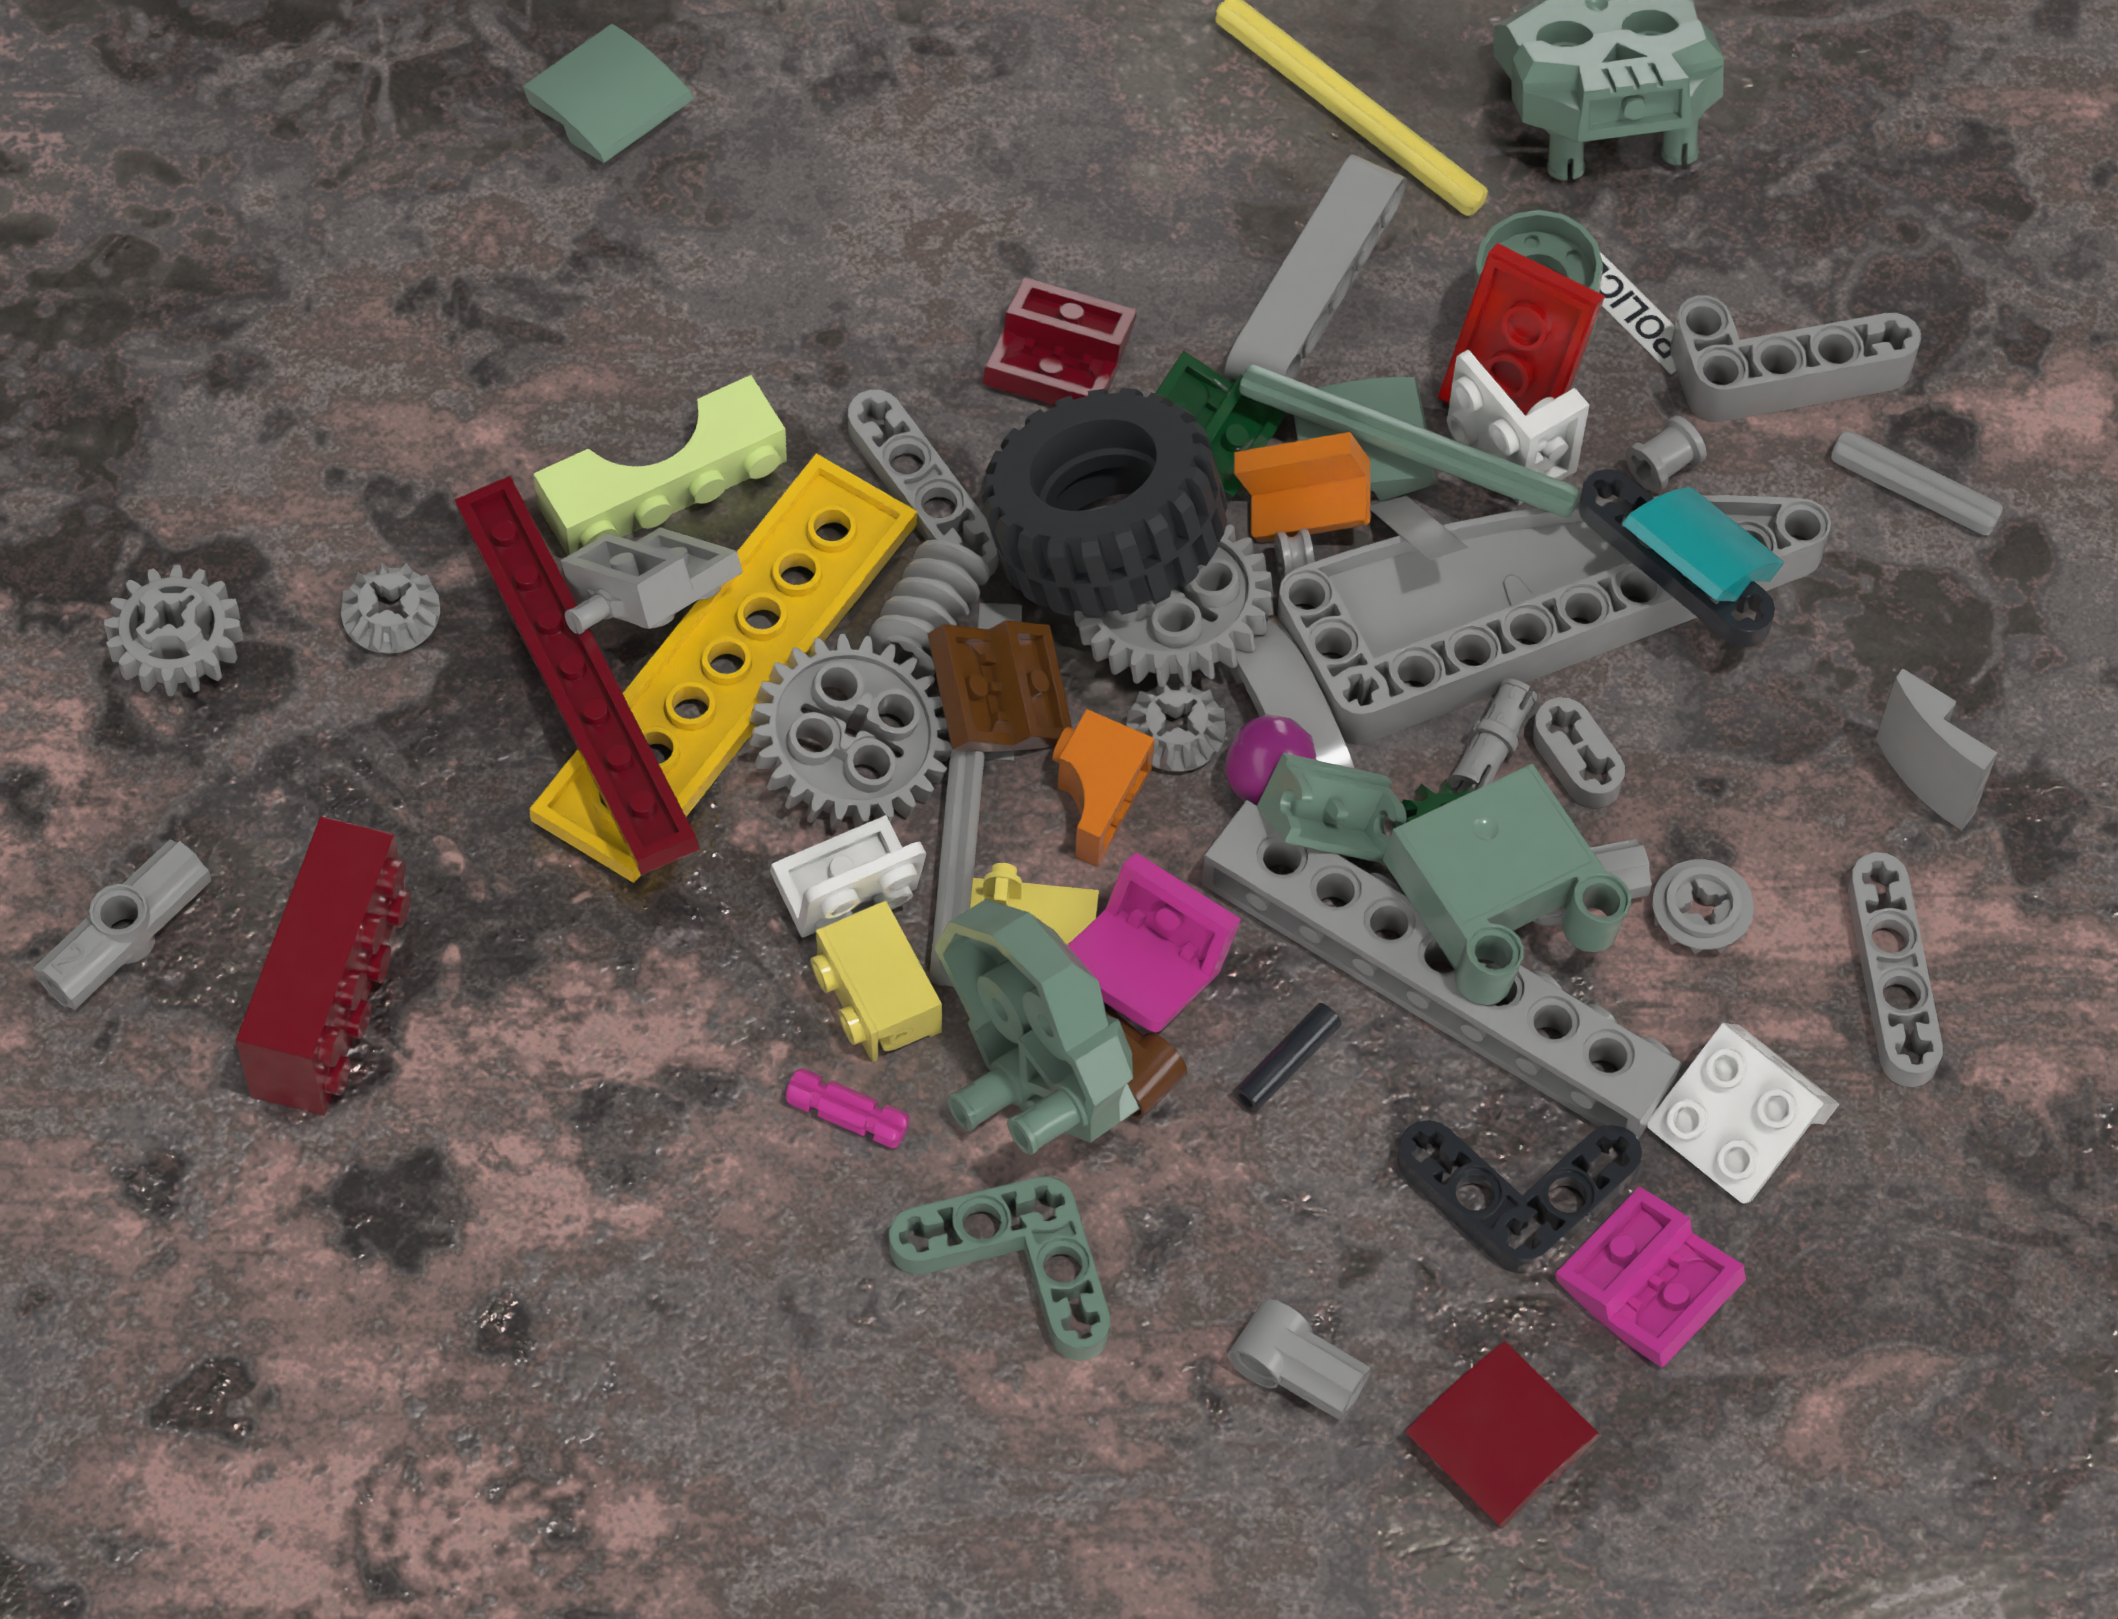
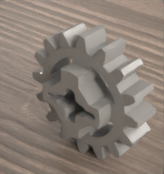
[104,565,243,696]

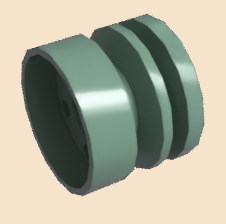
[1475,210,1603,348]

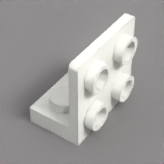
[1447,350,1589,505]
[1647,1023,1840,1203]

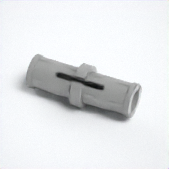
[1449,679,1538,794]

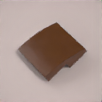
[927,620,1073,752]

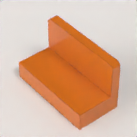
[1234,432,1371,543]

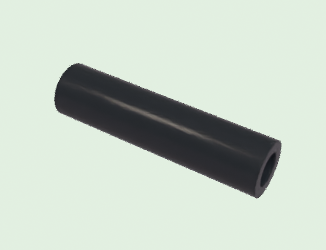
[1233,1003,1342,1113]

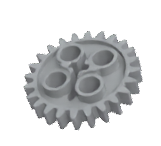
[1074,524,1274,687]
[749,634,952,831]

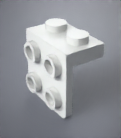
[770,815,926,938]

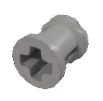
[1625,416,1707,493]

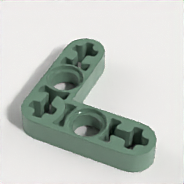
[889,1176,1110,1361]

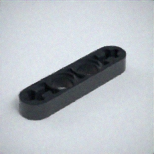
[1578,469,1775,647]

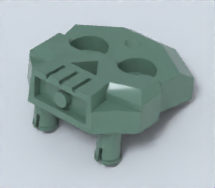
[1493,0,1724,180]
[934,899,1140,1155]

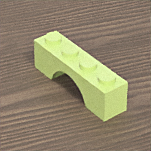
[533,375,787,556]

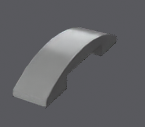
[1228,614,1355,769]

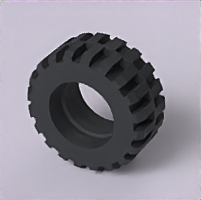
[981,388,1228,618]

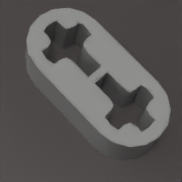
[1532,697,1625,808]

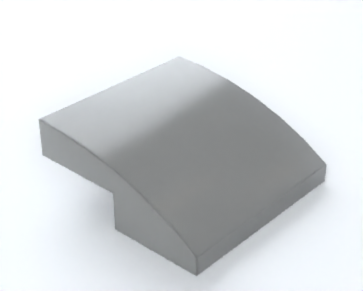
[1876,669,1998,831]

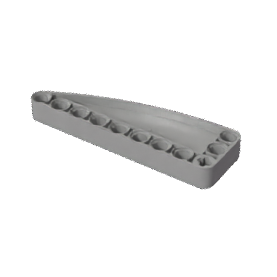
[1276,495,1831,745]

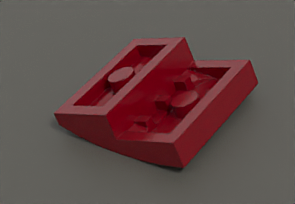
[983,277,1137,406]
[1405,1340,1601,1528]

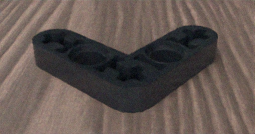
[1397,1120,1642,1274]

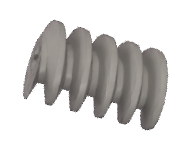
[869,539,991,679]

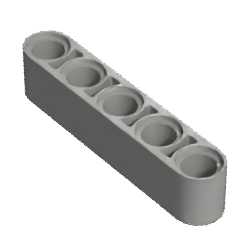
[1224,154,1407,380]

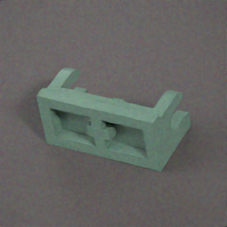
[1257,753,1406,864]

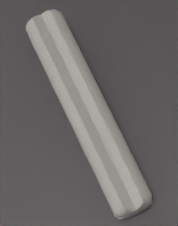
[1831,430,2003,536]

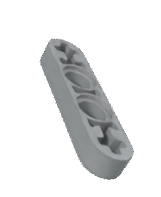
[848,390,999,576]
[1847,852,1943,1087]

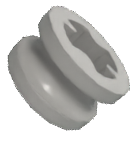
[1274,528,1315,583]

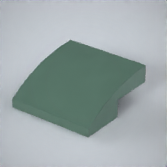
[523,24,693,163]
[1294,377,1438,502]

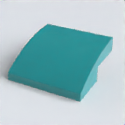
[1622,487,1785,601]

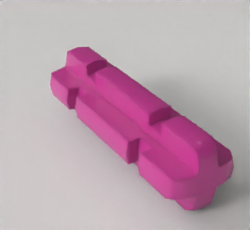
[786,1068,910,1148]

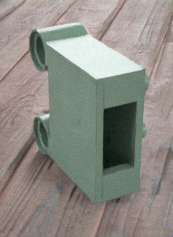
[1383,764,1631,1005]

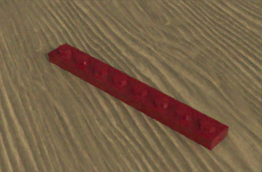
[454,476,700,875]

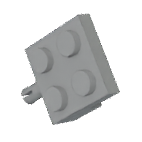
[560,527,743,634]

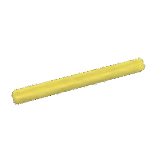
[1215,0,1488,216]

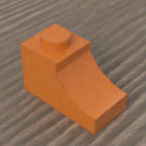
[1053,709,1155,867]

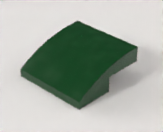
[1155,350,1287,501]

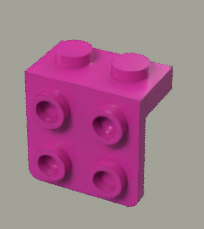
[1068,852,1242,1032]

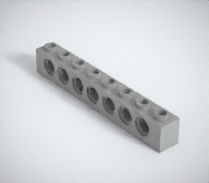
[1202,800,1681,1139]

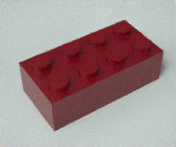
[236,816,411,1116]

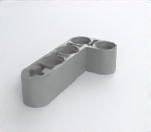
[1670,296,1921,422]

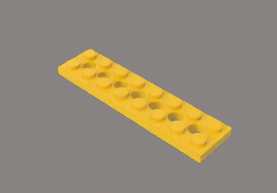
[529,453,917,883]

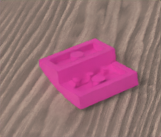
[1555,1186,1746,1368]

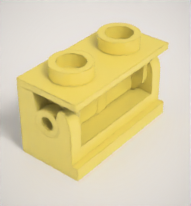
[811,900,942,1063]

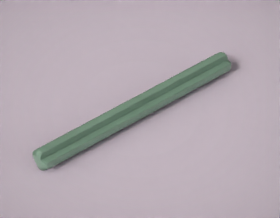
[1239,365,1580,518]

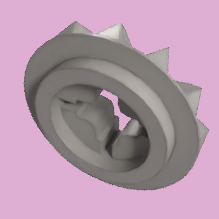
[340,562,440,653]
[1127,682,1226,772]
[1651,859,1754,955]

